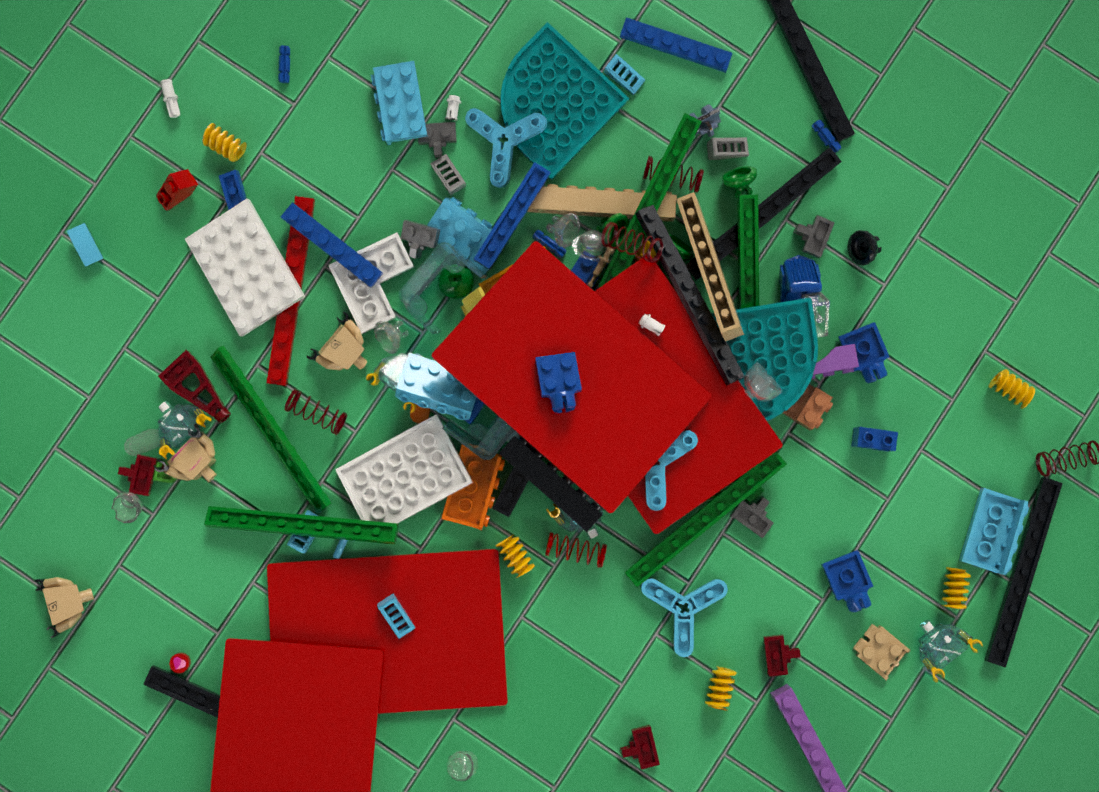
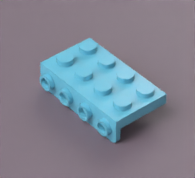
[371,61,428,146]
[427,197,510,277]
[395,353,476,420]
[959,488,1029,575]

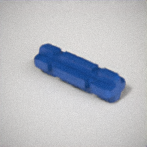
[278,45,290,83]
[812,120,841,153]
[532,230,566,259]

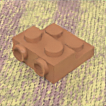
[782,384,833,430]

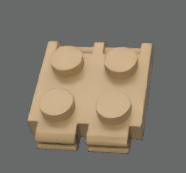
[853,624,911,681]

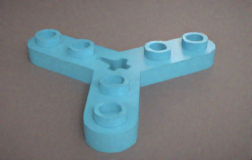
[465,108,547,188]
[645,430,698,511]
[641,578,728,657]

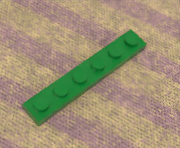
[737,194,760,309]

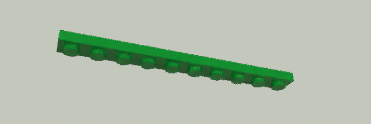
[598,113,702,288]
[210,345,332,514]
[624,451,787,587]
[204,506,398,544]

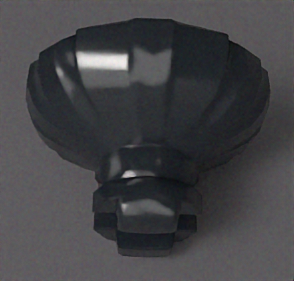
[847,230,882,266]

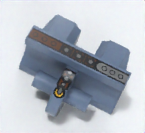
[689,104,721,137]

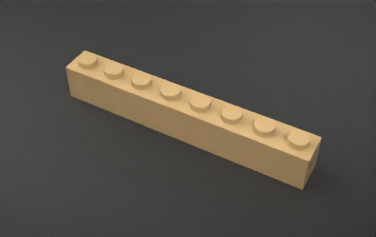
[527,184,677,222]
[676,192,744,341]

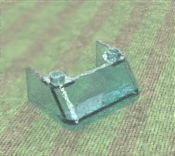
[399,242,487,334]
[442,415,514,460]

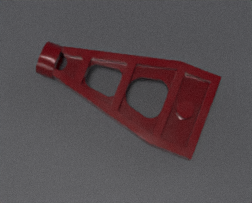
[158,350,231,424]

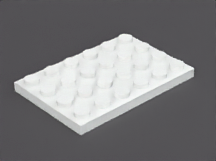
[185,199,305,337]
[335,414,473,524]

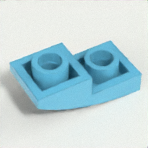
[67,223,103,267]

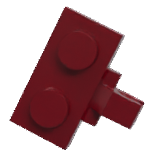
[118,454,158,496]
[763,634,801,677]
[620,725,660,770]

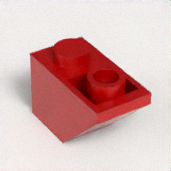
[156,169,198,211]

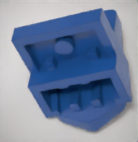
[779,255,822,305]

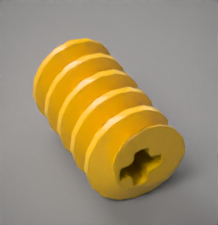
[202,123,247,162]
[989,369,1035,409]
[495,534,535,578]
[941,567,971,609]
[705,666,737,711]

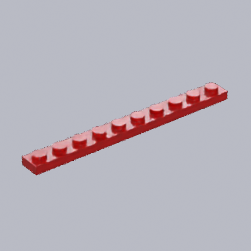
[266,196,315,386]

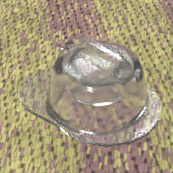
[573,230,617,262]

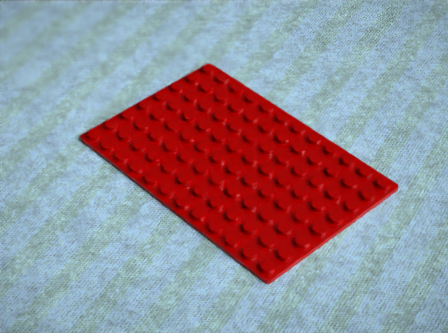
[432,241,712,513]
[595,255,783,534]
[267,549,508,714]
[210,638,384,792]

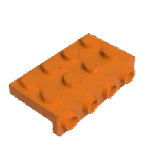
[441,444,505,530]

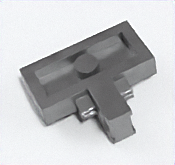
[418,122,457,158]
[793,215,835,258]
[400,220,441,259]
[731,497,774,538]

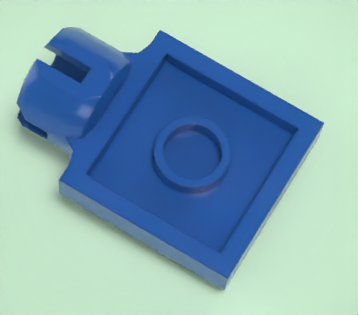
[838,322,890,383]
[535,352,582,413]
[821,550,874,612]

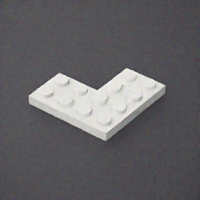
[328,233,414,334]

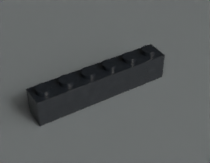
[499,436,603,532]

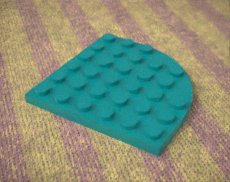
[501,22,629,181]
[711,298,818,421]

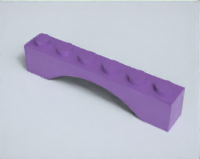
[812,344,859,379]
[770,684,847,792]

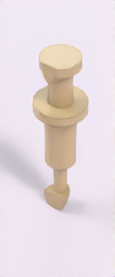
[588,247,615,288]

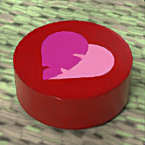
[169,653,191,673]

